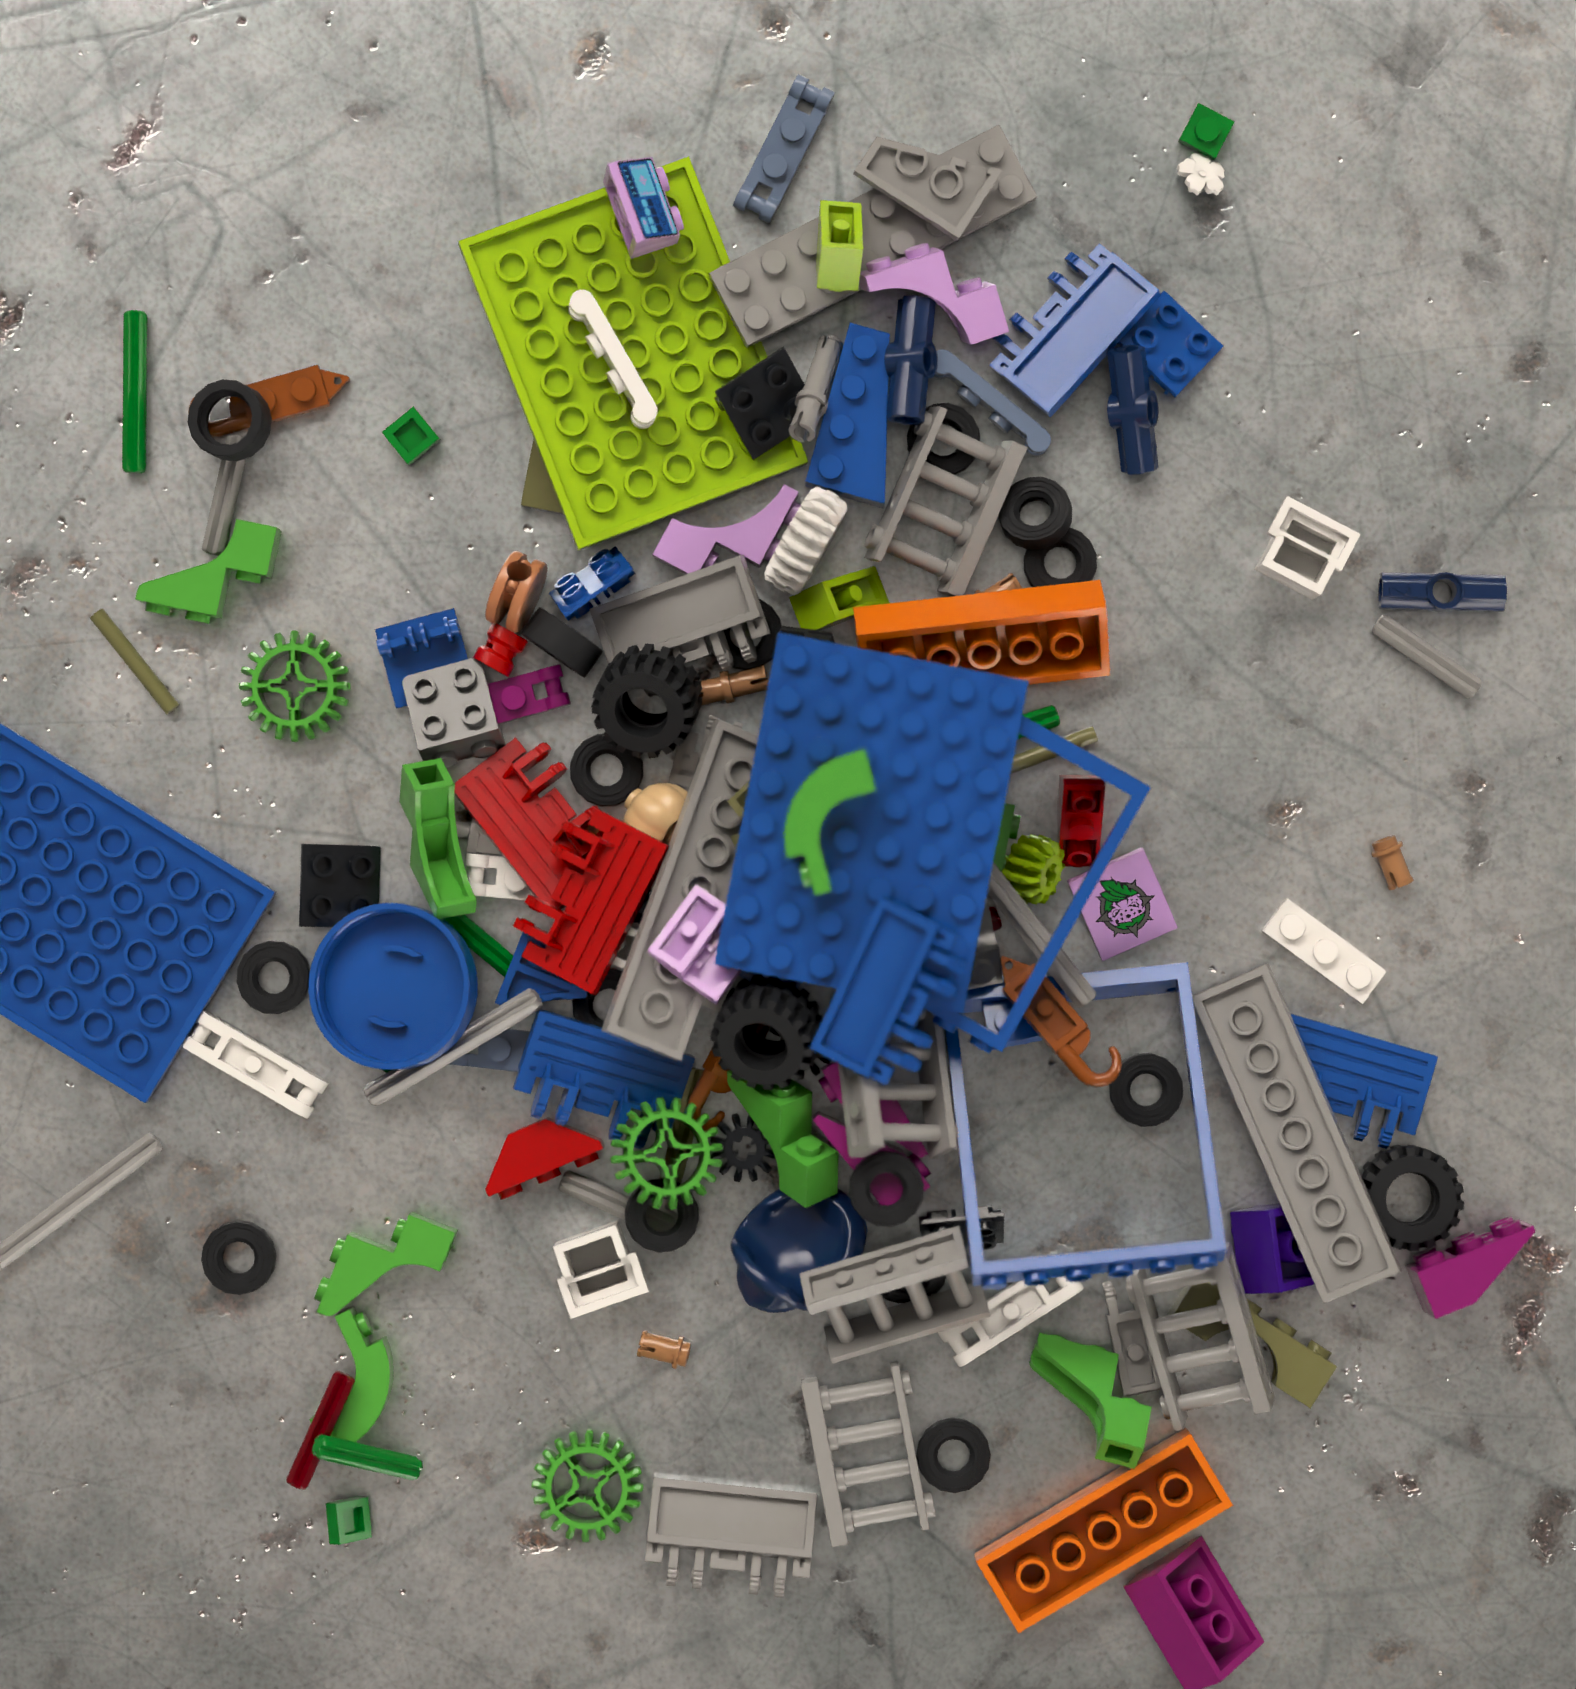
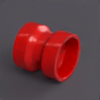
[473,623,529,677]

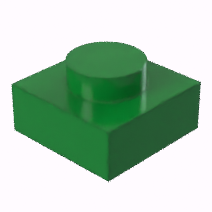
[1178,103,1234,161]
[382,406,440,465]
[326,1496,372,1545]

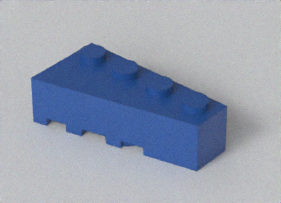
[805,323,890,509]

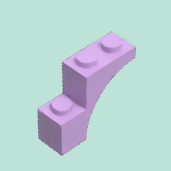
[859,243,1009,345]
[653,484,801,575]

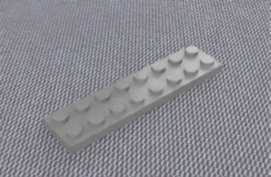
[708,125,1037,348]
[601,720,758,1061]
[1192,964,1402,1304]

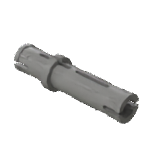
[789,335,843,442]

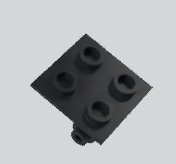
[714,347,805,460]
[299,844,380,927]
[919,1205,1004,1250]

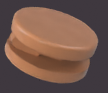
[485,551,548,633]

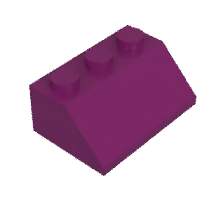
[1124,1535,1264,1689]

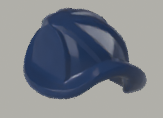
[730,1189,866,1313]

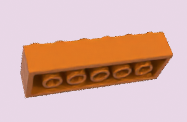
[853,580,1110,685]
[974,1428,1233,1634]

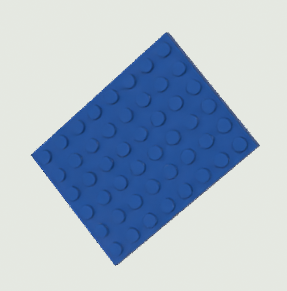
[714,632,1029,1013]
[0,722,277,1103]

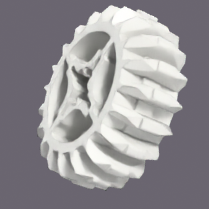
[764,486,847,596]

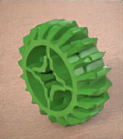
[239,630,351,742]
[610,1097,723,1210]
[532,1429,644,1542]

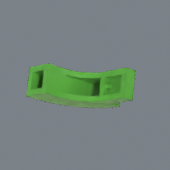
[784,748,876,895]
[310,1306,394,1442]

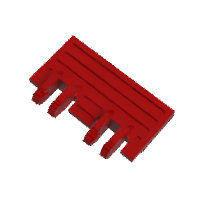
[454,737,604,910]
[513,808,669,995]

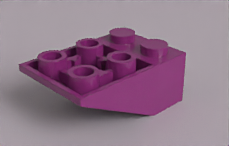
[1405,1216,1536,1319]

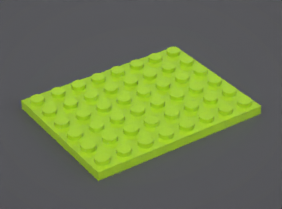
[458,156,809,551]

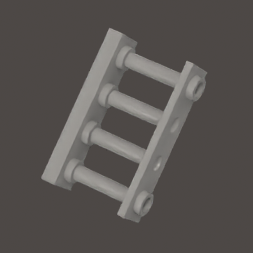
[864,406,1028,597]
[830,992,958,1159]
[800,1225,990,1364]
[1126,1242,1275,1432]
[801,1361,936,1547]

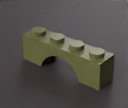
[1167,1282,1337,1409]

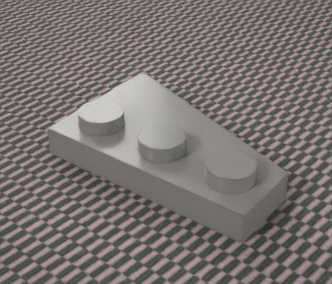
[853,137,1003,241]

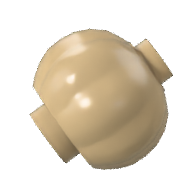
[624,783,688,845]

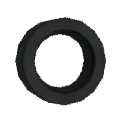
[188,379,272,461]
[521,607,603,678]

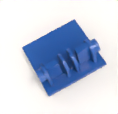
[1118,290,1224,398]
[549,546,635,621]
[375,608,468,709]

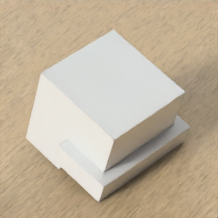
[1255,496,1361,600]
[553,1220,649,1319]

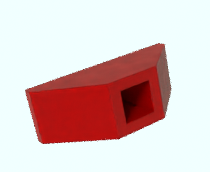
[1057,775,1106,867]
[485,1117,605,1200]

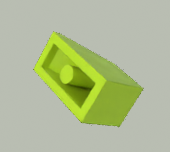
[816,200,863,292]
[789,566,890,630]

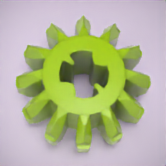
[1002,834,1065,905]

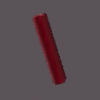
[286,1371,355,1490]

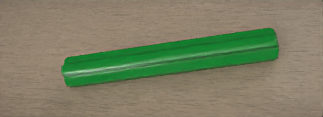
[122,310,147,473]

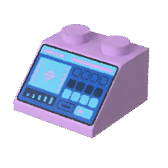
[603,157,684,259]

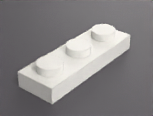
[1261,898,1387,1004]

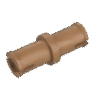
[699,665,769,706]

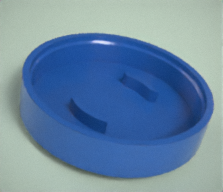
[308,903,478,1070]

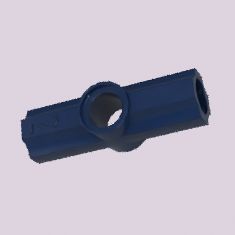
[885,295,938,425]
[1107,345,1159,475]
[1378,572,1507,612]

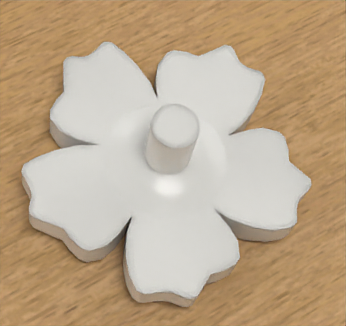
[1177,153,1225,195]

